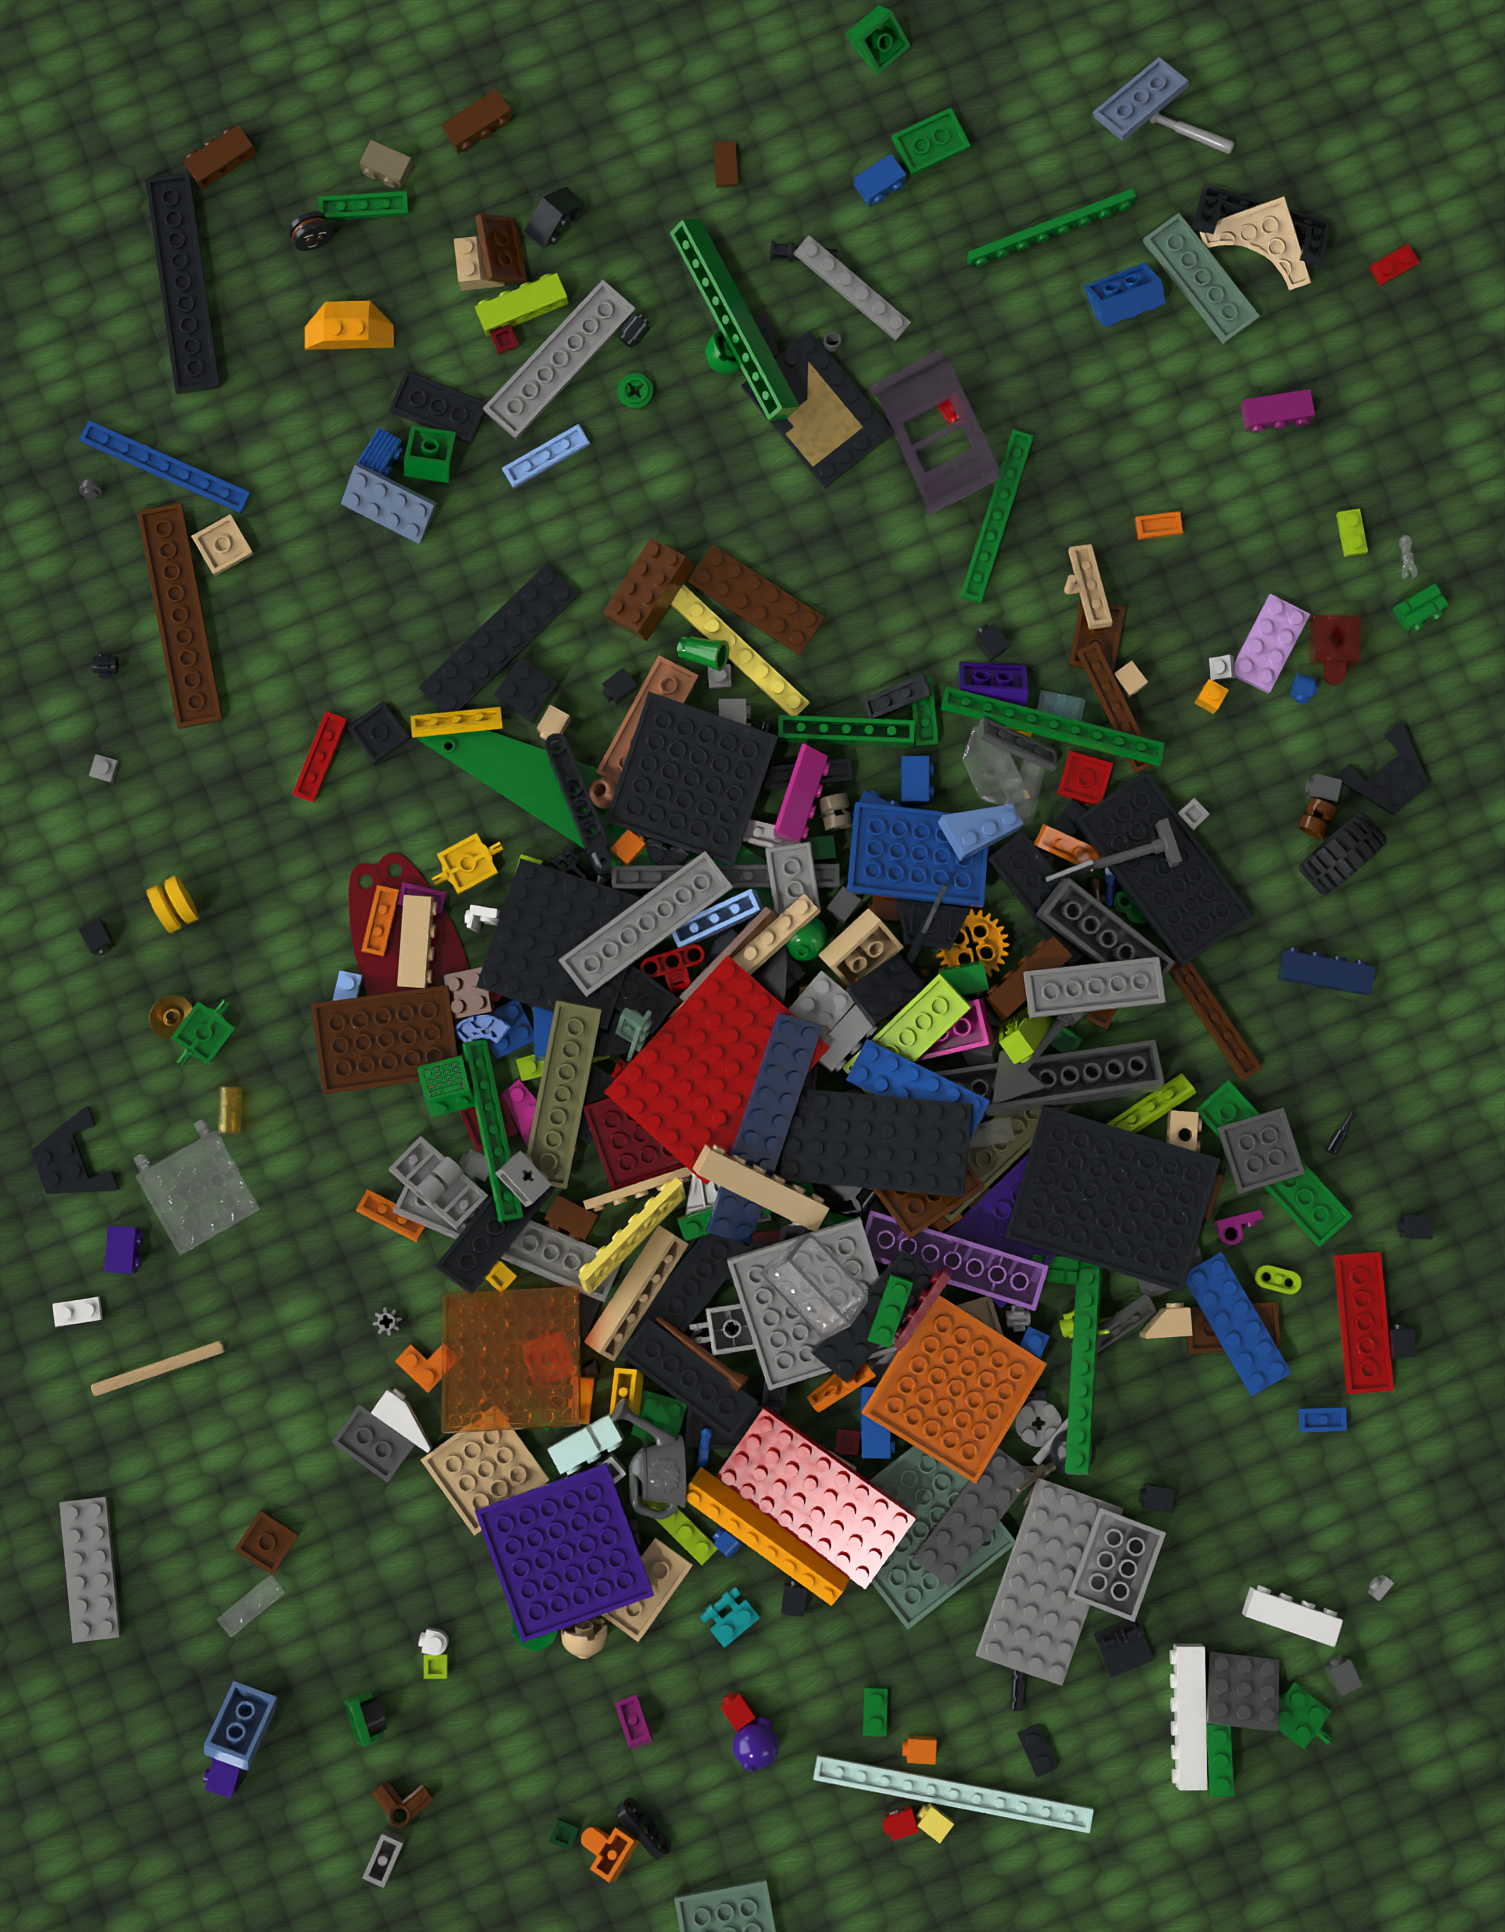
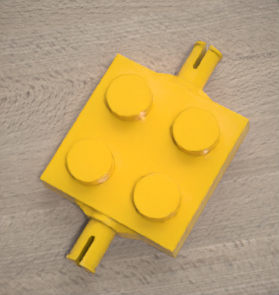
[432,833,504,895]

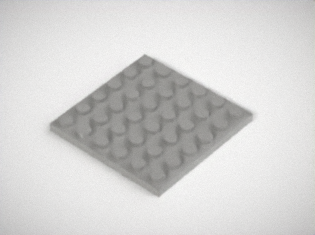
[727,1217,899,1390]

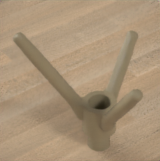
[1016,1462,1056,1506]

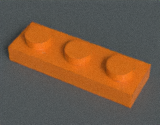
[1034,824,1099,871]
[361,885,400,957]
[356,1189,426,1242]

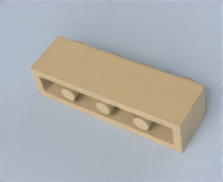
[397,895,437,988]

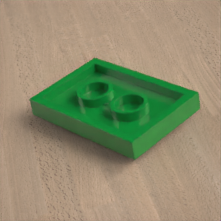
[891,108,971,177]

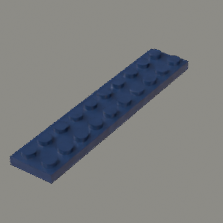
[706,1012,822,1244]

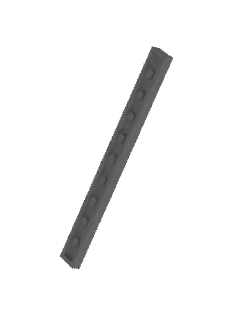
[612,864,840,890]

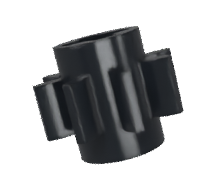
[92,651,119,679]

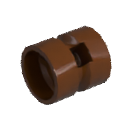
[1297,798,1338,839]

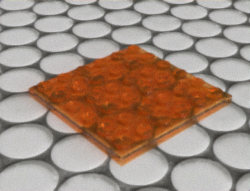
[441,1286,581,1433]

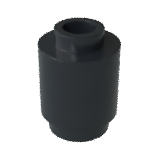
[618,314,650,348]

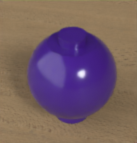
[733,1716,779,1772]

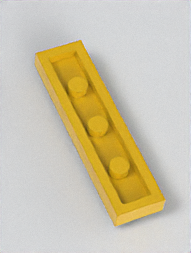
[411,707,503,738]

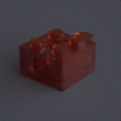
[1309,615,1360,686]

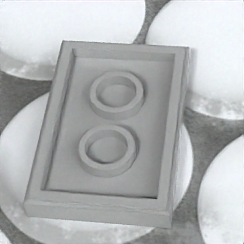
[765,842,820,915]

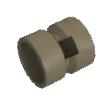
[819,793,853,832]

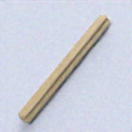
[91,1341,225,1396]

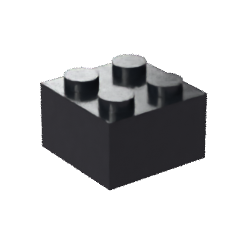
[494,658,559,724]

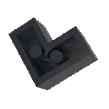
[524,186,586,249]

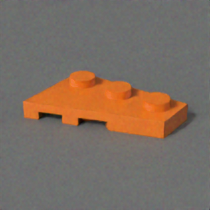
[807,1361,876,1413]

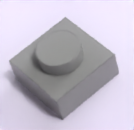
[1209,655,1235,681]
[708,664,732,690]
[89,754,119,783]
[1178,798,1210,831]
[1368,1575,1394,1601]

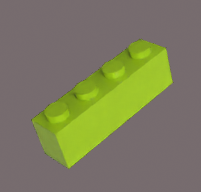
[475,273,568,337]

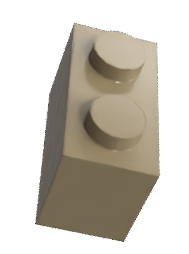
[359,140,413,189]

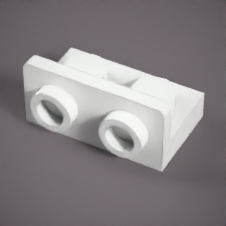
[465,905,502,932]

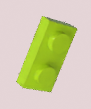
[1336,509,1368,557]

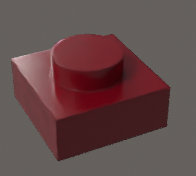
[490,325,519,355]
[835,1429,861,1455]

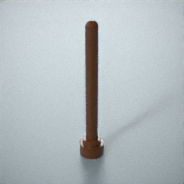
[655,1316,749,1392]

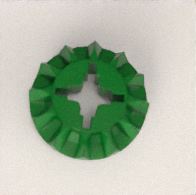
[617,373,653,409]

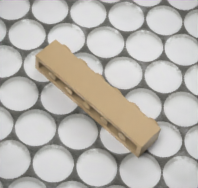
[692,1144,829,1231]
[584,1225,689,1361]

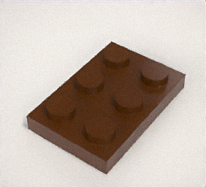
[475,213,527,284]
[1069,600,1125,673]

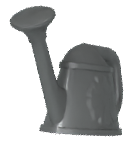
[611,1398,686,1520]

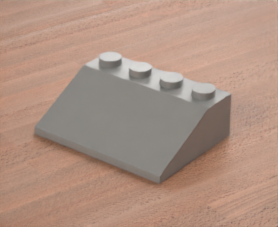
[1068,1508,1166,1622]

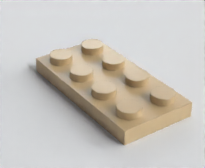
[602,1537,693,1642]

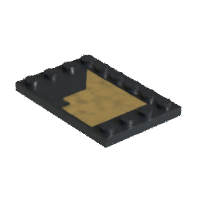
[741,331,894,489]

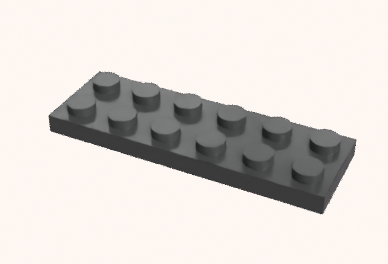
[912,1448,1033,1587]

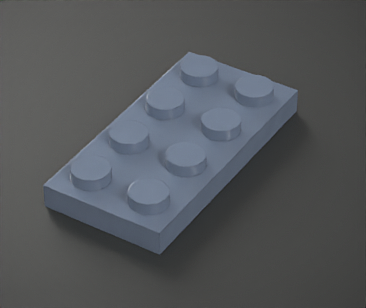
[1093,57,1189,141]
[341,463,437,544]

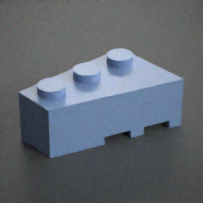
[938,804,1024,861]

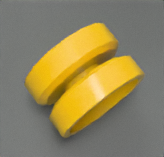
[146,875,199,934]

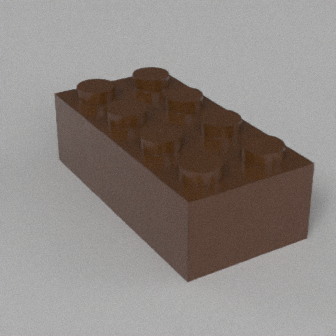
[603,538,694,642]
[983,936,1072,1023]

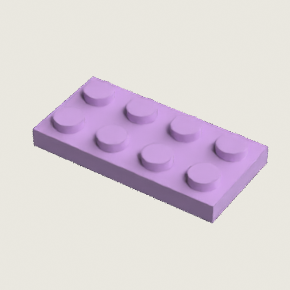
[1234,594,1310,694]

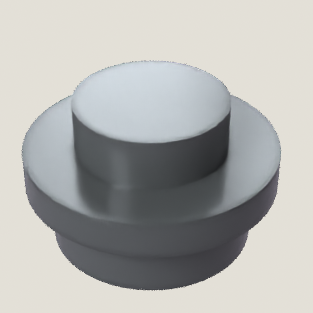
[79,479,102,499]

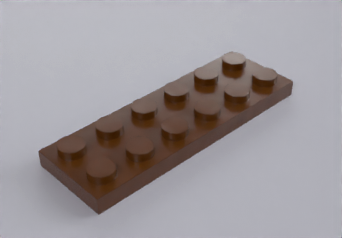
[688,545,825,656]

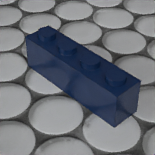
[1277,948,1376,996]

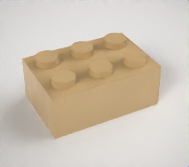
[818,909,903,987]

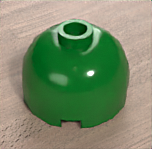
[705,329,741,375]
[786,917,827,961]

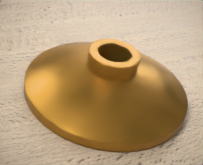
[149,995,193,1039]

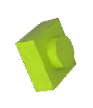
[424,1653,448,1679]

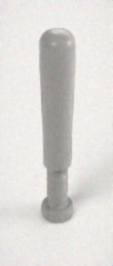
[1149,112,1234,154]

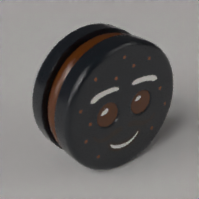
[288,211,333,251]

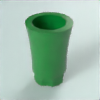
[677,636,729,671]

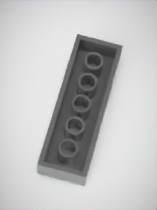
[1035,878,1175,979]

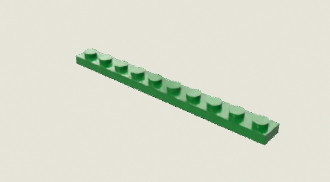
[940,686,1165,766]
[1065,1261,1102,1475]

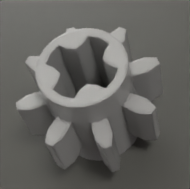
[1005,1305,1031,1332]
[373,1307,402,1336]

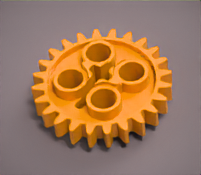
[936,909,1009,978]

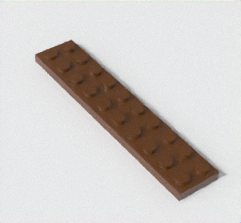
[137,503,223,729]

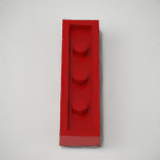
[292,711,348,803]

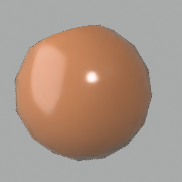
[589,777,617,808]

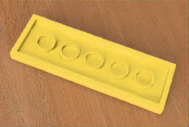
[578,1177,686,1294]

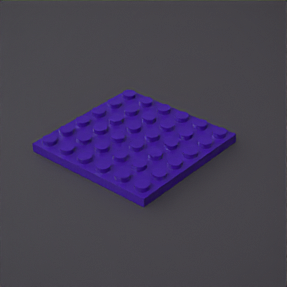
[475,1462,654,1643]

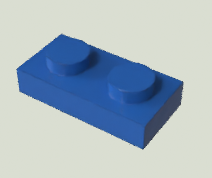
[1298,1407,1347,1432]

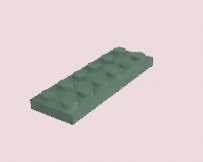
[1143,213,1260,345]

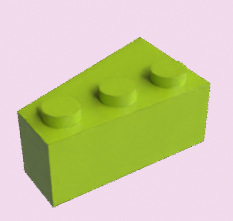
[999,1006,1053,1064]

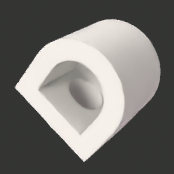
[418,1627,449,1655]

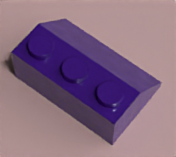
[958,662,1028,707]

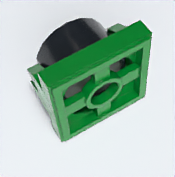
[344,1691,387,1747]

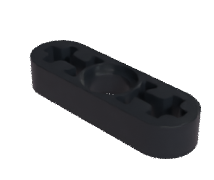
[617,1798,671,1859]

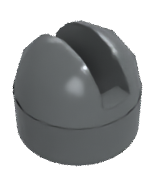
[824,332,841,352]

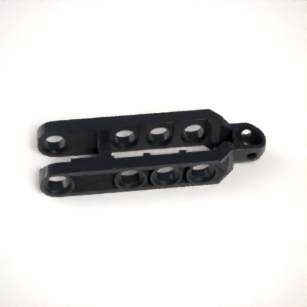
[545,733,611,875]

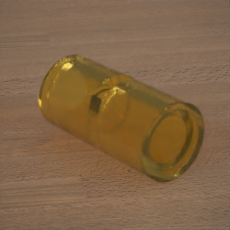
[218,1087,242,1134]

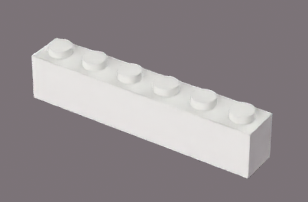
[1170,1643,1207,1790]

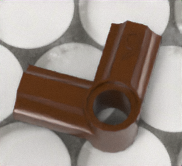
[371,1780,435,1827]

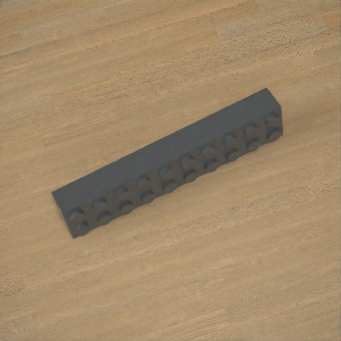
[934,1040,1164,1117]

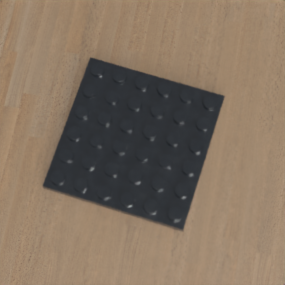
[605,692,779,866]
[476,858,641,1030]

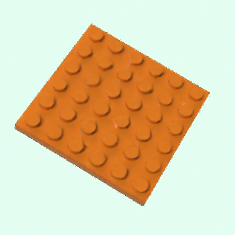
[861,1295,1047,1484]

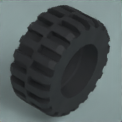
[1299,812,1387,895]

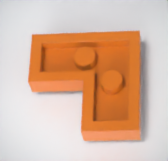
[395,1343,460,1393]

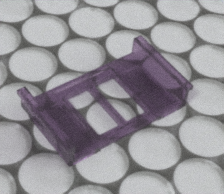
[869,349,1003,515]

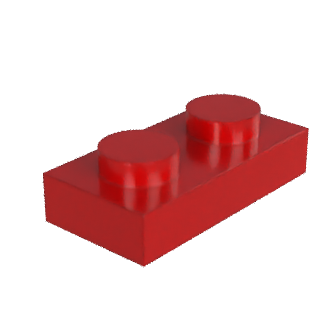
[1369,244,1420,287]

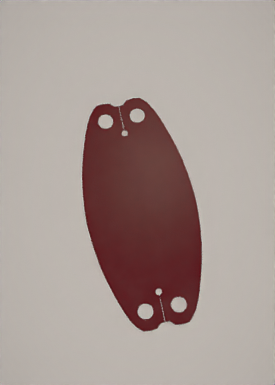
[348,852,472,1063]

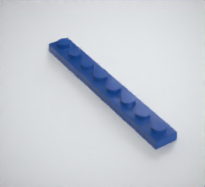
[79,420,251,514]

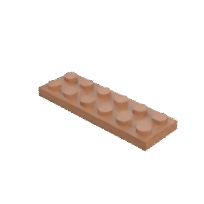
[596,655,699,784]

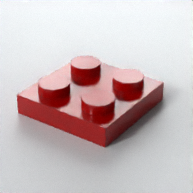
[1056,751,1113,806]

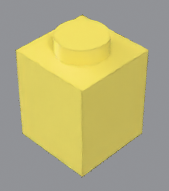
[916,1802,954,1843]

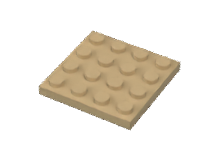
[421,1404,550,1536]

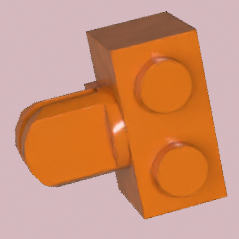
[581,1827,640,1882]

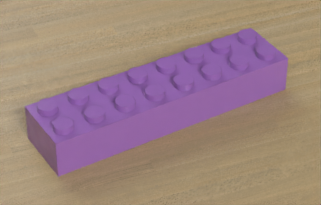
[864,1210,1049,1311]

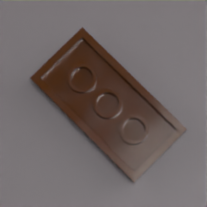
[1186,1302,1281,1354]

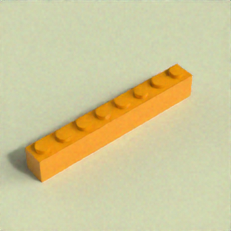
[686,1467,850,1606]

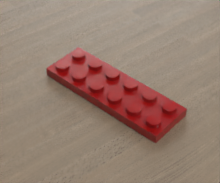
[1333,1252,1394,1394]

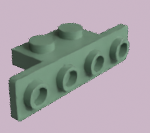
[616,1007,653,1063]

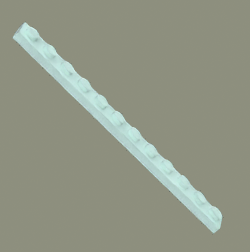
[813,1755,1094,1833]

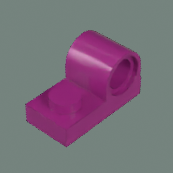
[1213,1210,1263,1245]
[615,1694,654,1750]

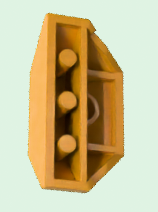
[305,301,394,350]

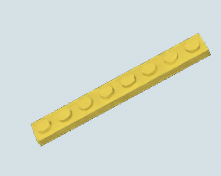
[670,584,810,716]

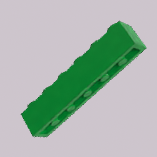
[778,715,915,747]

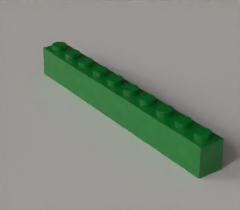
[670,219,800,421]

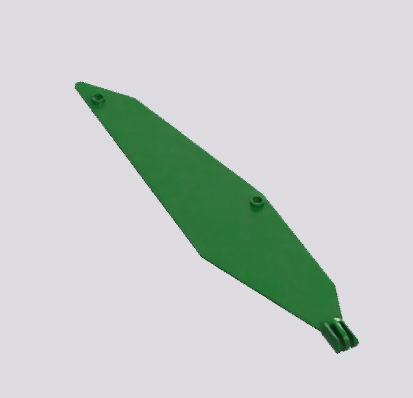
[417,730,774,910]

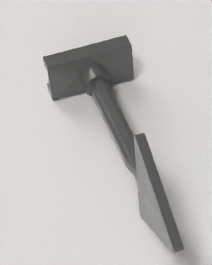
[1045,818,1182,882]
[993,1012,1086,1104]

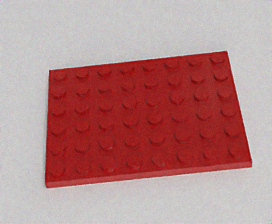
[604,955,830,1185]

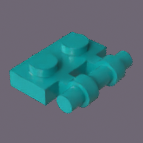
[699,1587,760,1648]

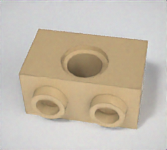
[1166,1110,1202,1153]

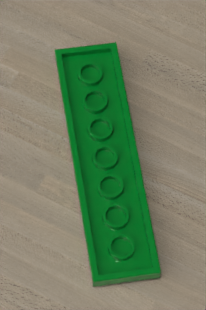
[1194,1080,1353,1247]

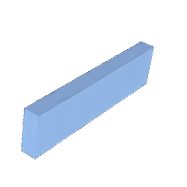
[502,424,590,489]

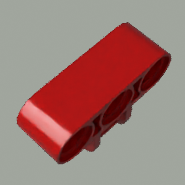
[640,944,705,995]

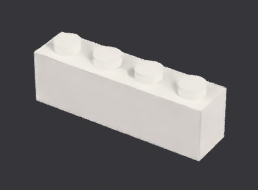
[1242,1585,1343,1647]

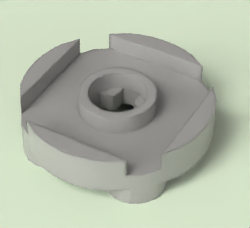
[1015,1401,1062,1447]

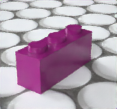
[1241,389,1315,433]

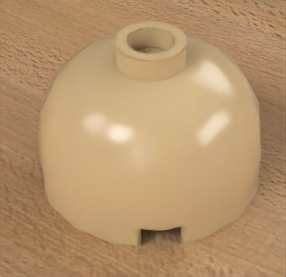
[561,1616,607,1659]

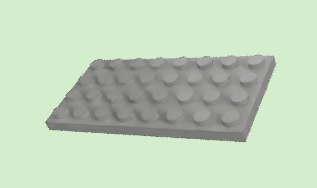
[976,1478,1124,1686]

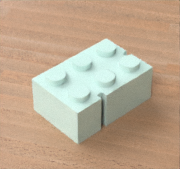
[547,1413,624,1475]

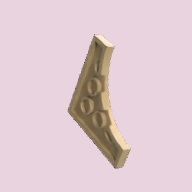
[1199,196,1311,290]

